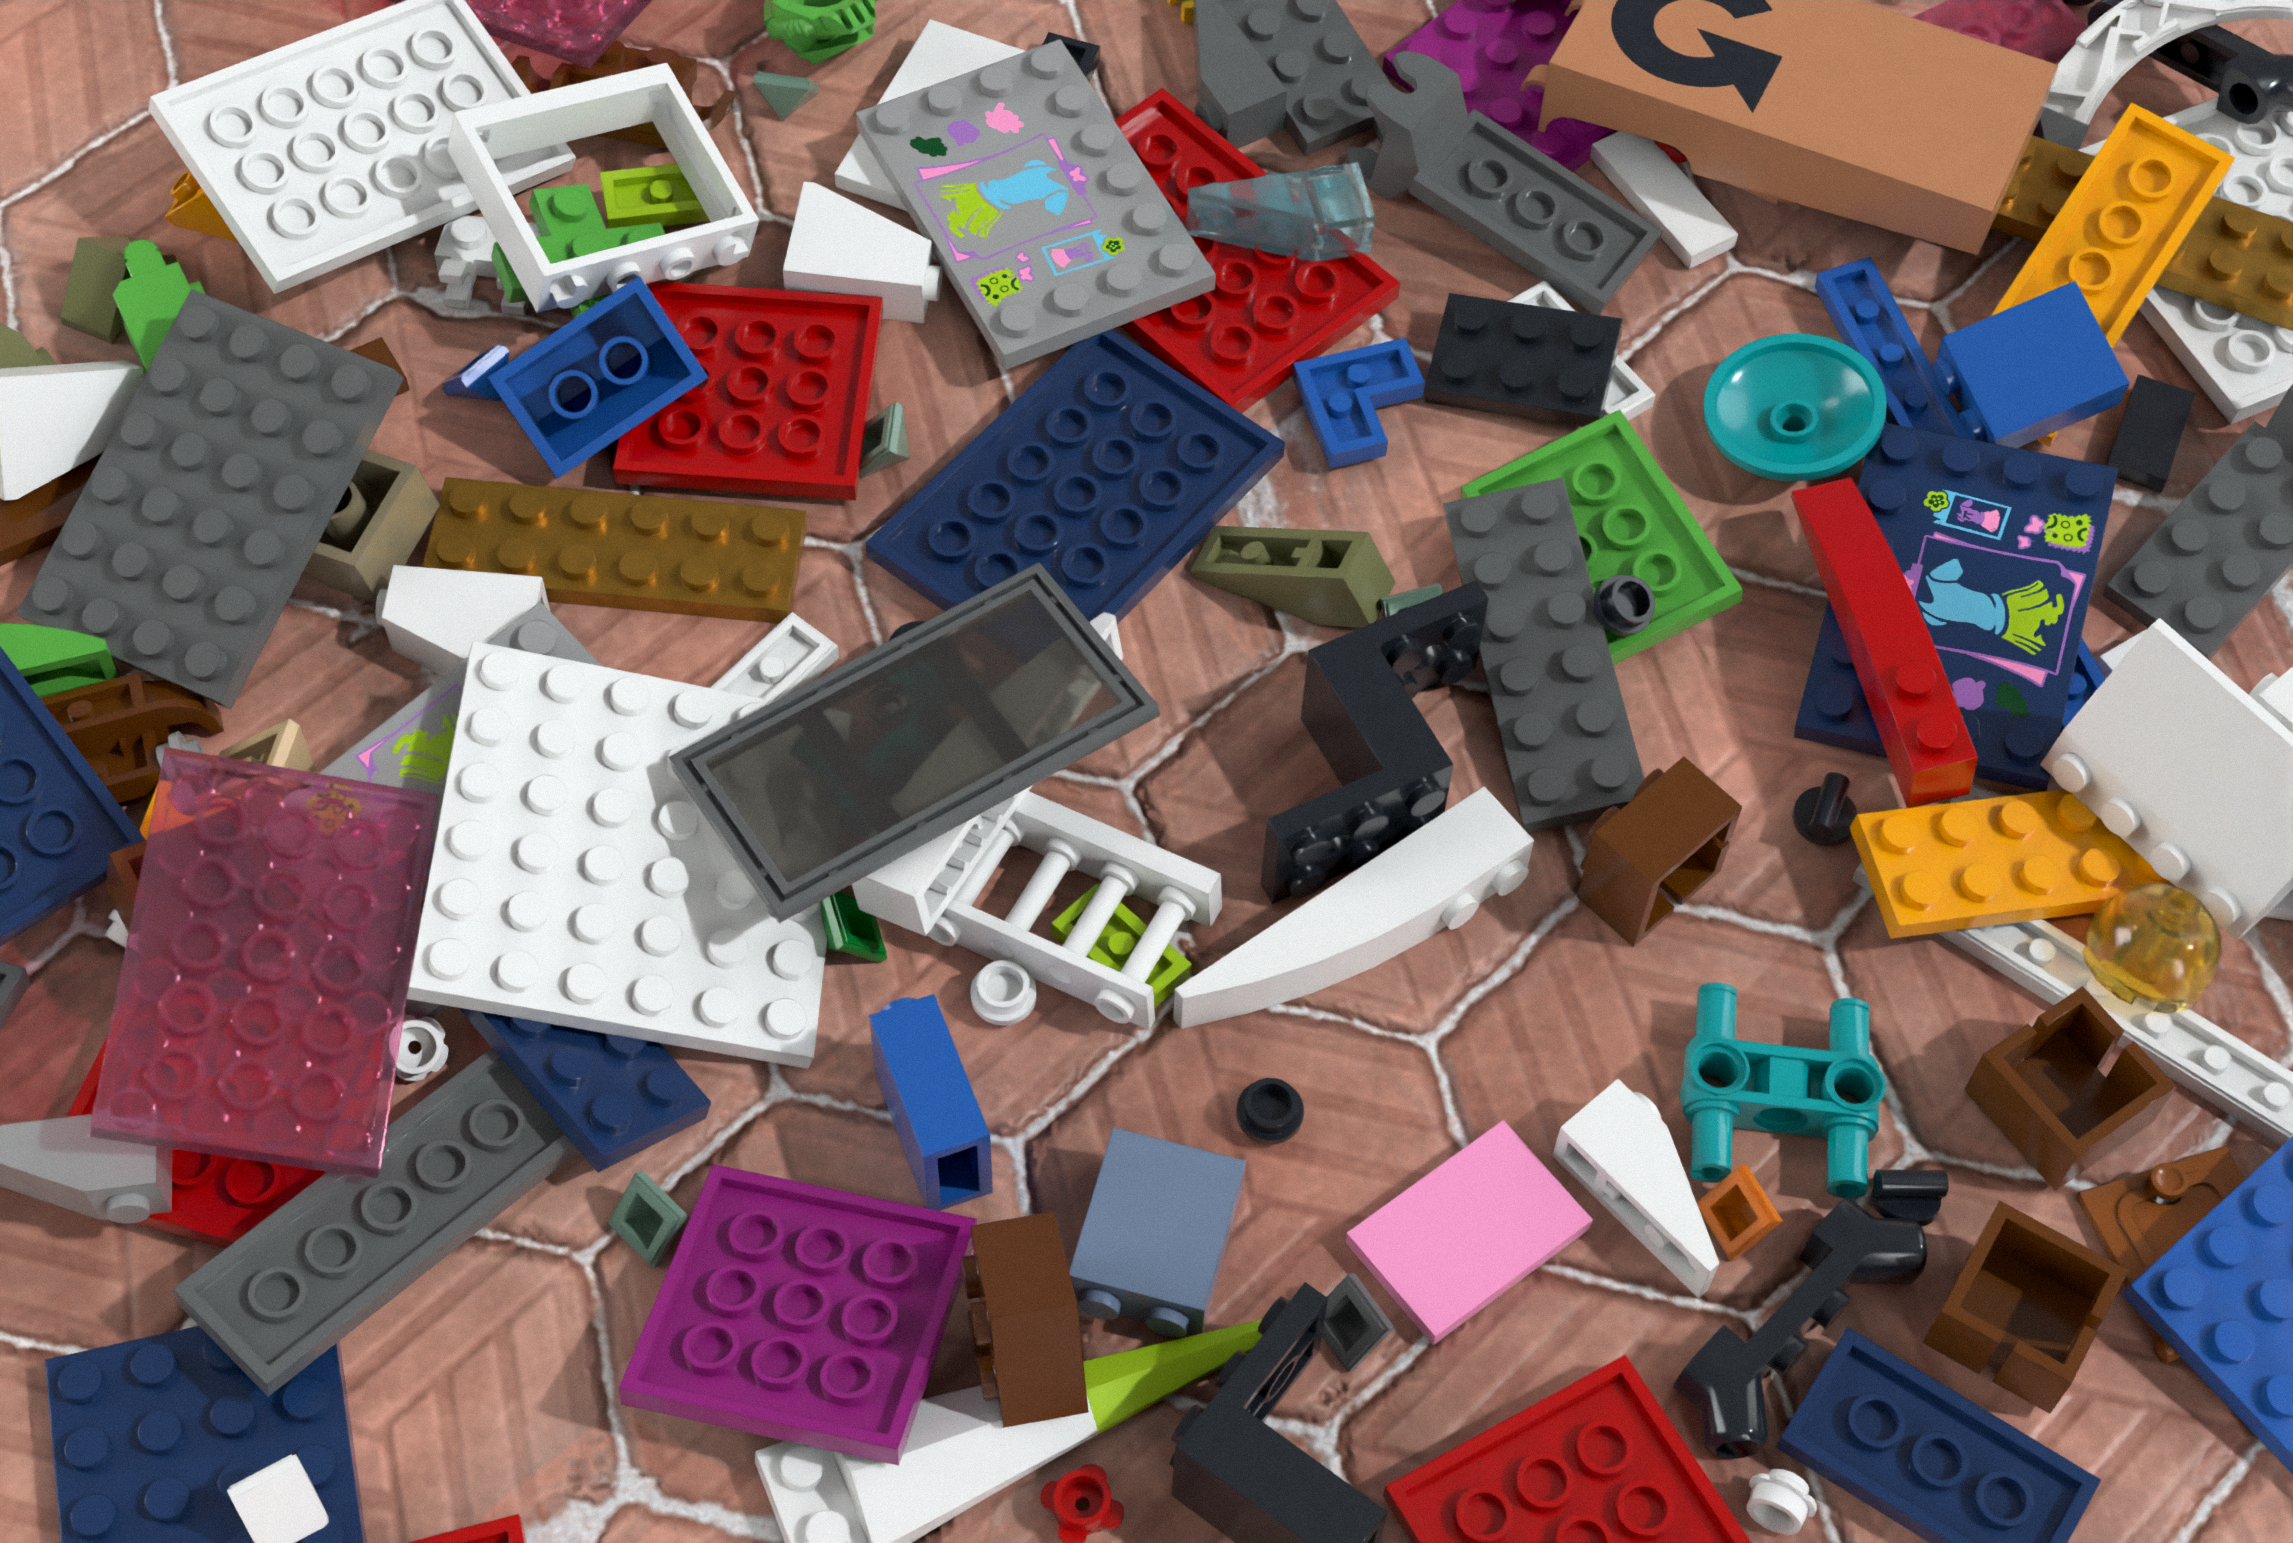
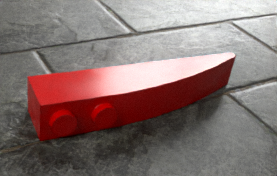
[1791,477,1978,808]

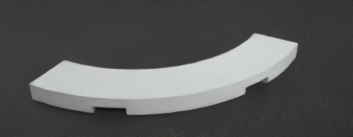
[2045,0,2293,124]

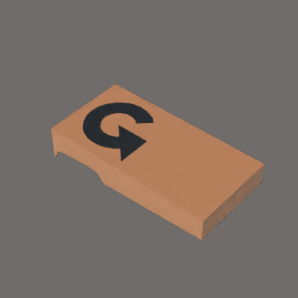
[1520,0,2059,255]

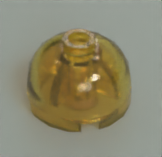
[2082,881,2223,1014]

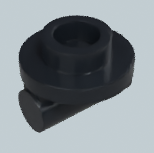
[1792,772,1858,846]
[1871,1169,1949,1227]

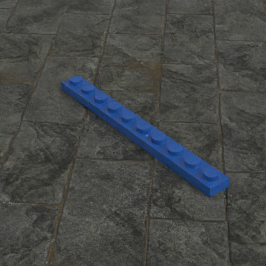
[1815,257,2105,734]

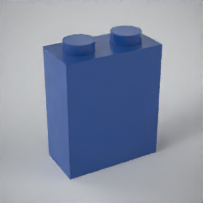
[1933,281,2130,448]
[869,994,993,1211]

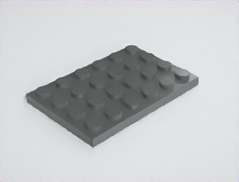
[16,289,404,710]

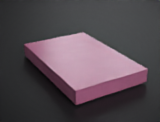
[1345,1120,1593,1345]

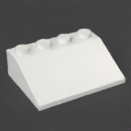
[2040,618,2293,942]

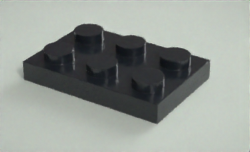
[1424,293,1623,427]

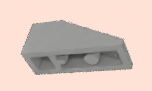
[0,1107,172,1223]

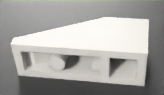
[1552,1079,1719,1299]

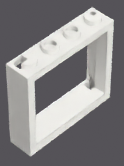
[447,63,759,313]

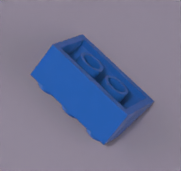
[487,276,709,479]

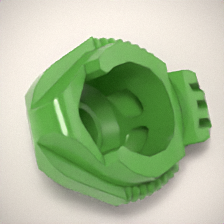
[763,0,878,65]

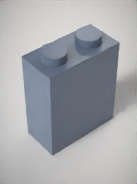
[1069,1127,1246,1338]

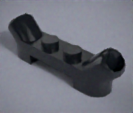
[2087,0,2293,125]
[1673,1196,1927,1459]

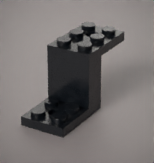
[1260,580,1489,904]
[1169,1282,1387,1543]

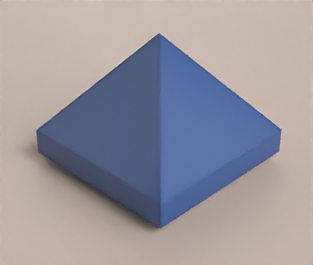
[441,344,510,402]

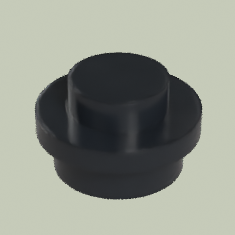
[1594,575,1655,637]
[1236,1078,1304,1144]

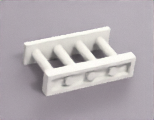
[927,791,1222,1030]

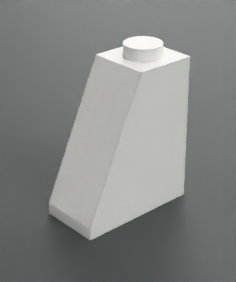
[783,181,942,323]
[0,360,145,501]
[375,565,550,676]

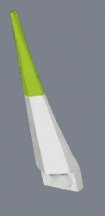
[755,1319,1263,1543]

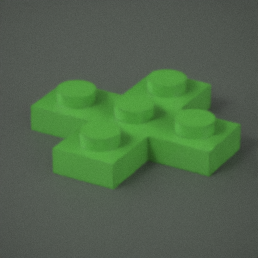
[491,183,675,319]

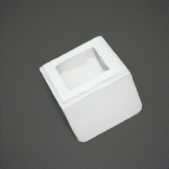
[227,1454,329,1543]

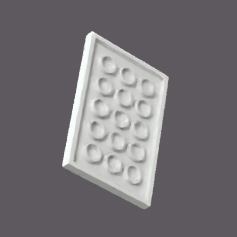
[148,0,576,294]

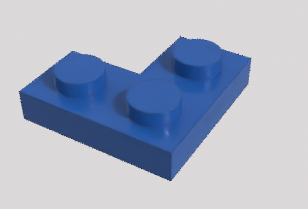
[1292,338,1425,469]

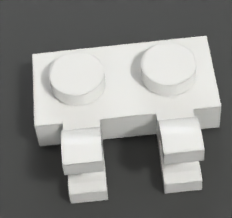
[434,215,541,316]

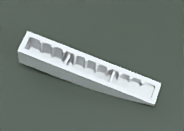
[851,612,1123,936]
[1173,786,1534,1029]

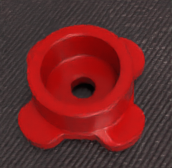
[1040,1464,1124,1543]

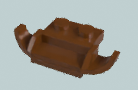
[511,39,736,147]
[40,672,224,803]

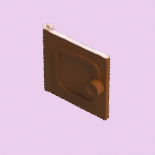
[2077,1146,2246,1363]

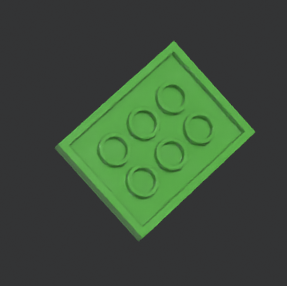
[1461,409,1743,665]

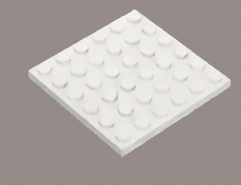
[406,641,852,1069]

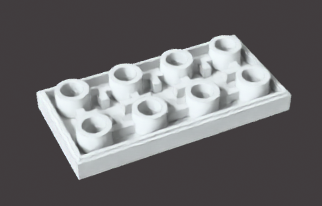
[835,19,1026,212]

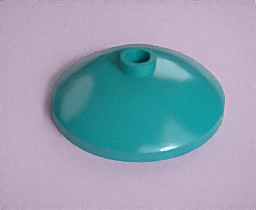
[1704,333,1887,481]

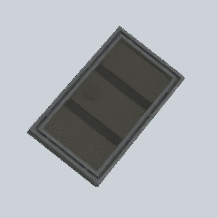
[669,562,1160,923]

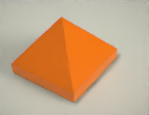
[1696,1164,1782,1261]

